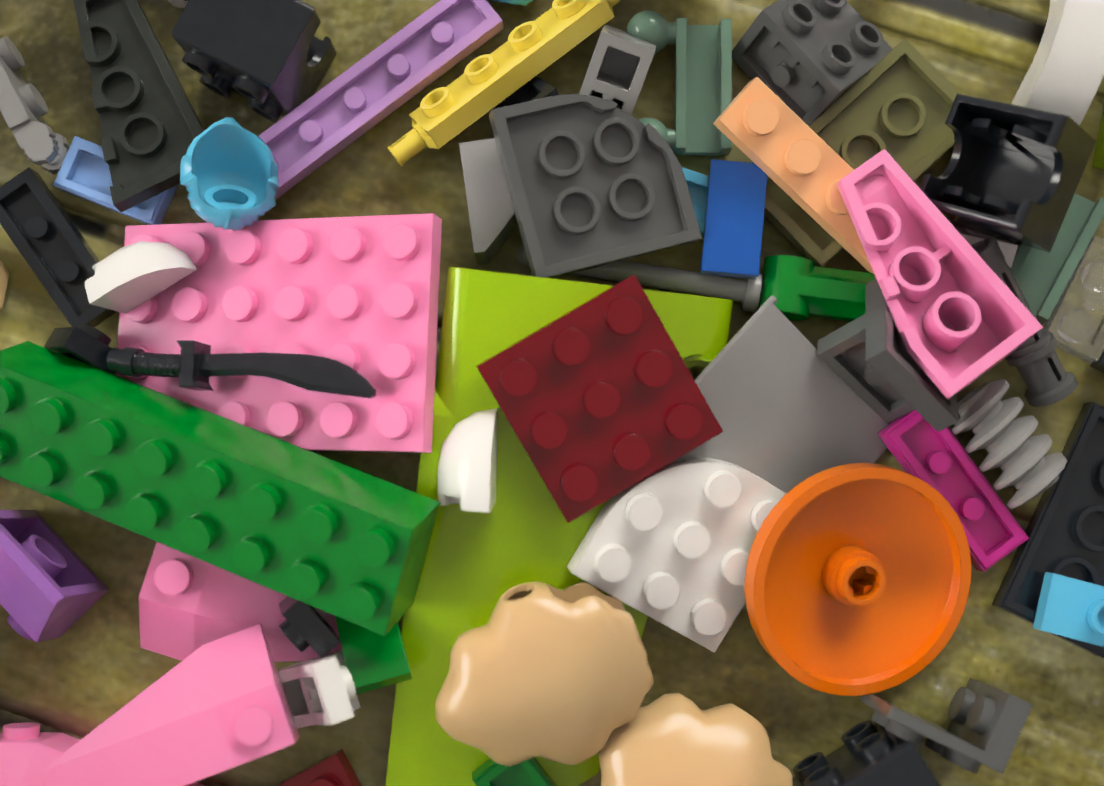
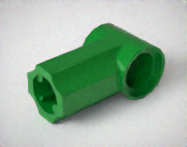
[759,255,875,322]

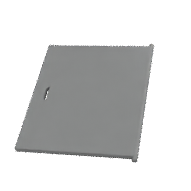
[664,295,888,610]

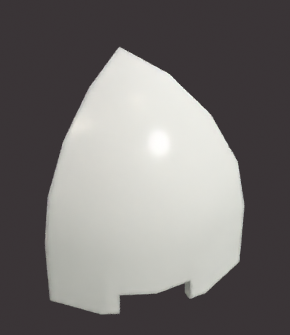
[85,241,198,314]
[437,408,498,513]

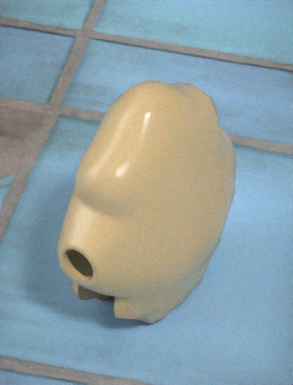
[435,581,654,767]
[598,693,793,786]

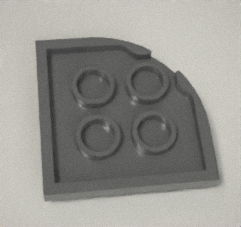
[489,94,702,278]

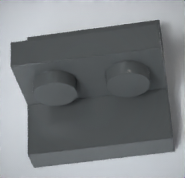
[817,278,959,432]

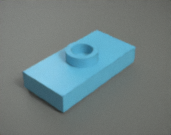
[1033,572,1104,647]

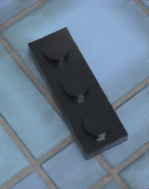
[0,167,117,328]

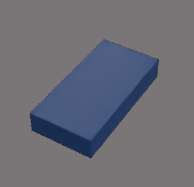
[700,159,767,280]

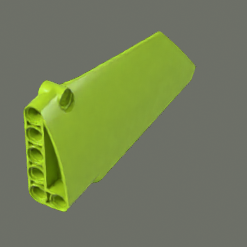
[385,267,733,786]

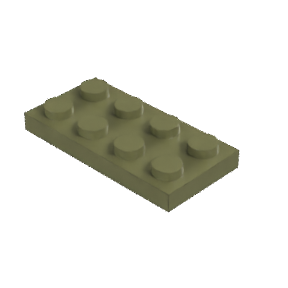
[764,38,960,267]

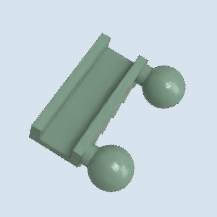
[626,10,732,156]
[1009,194,1104,325]

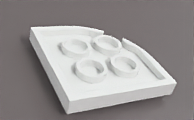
[566,458,787,653]

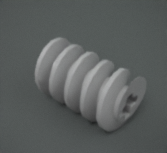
[951,378,1067,509]

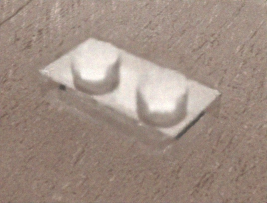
[1043,236,1104,363]

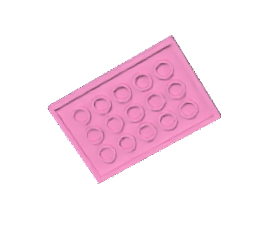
[115,213,442,453]

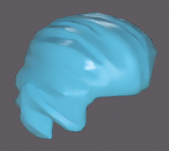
[180,117,279,231]

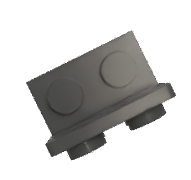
[732,0,893,126]
[860,678,1033,774]

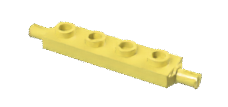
[387,0,621,167]

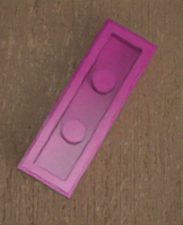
[877,410,1029,572]

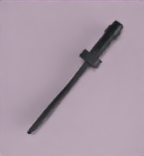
[106,340,376,399]

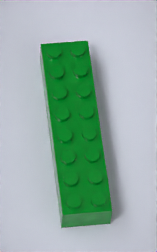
[0,341,440,636]

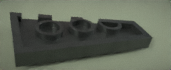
[74,0,205,213]

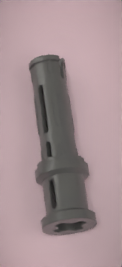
[971,238,1078,407]

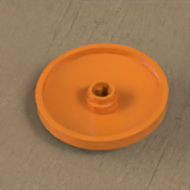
[745,463,971,696]

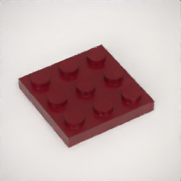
[476,275,723,523]

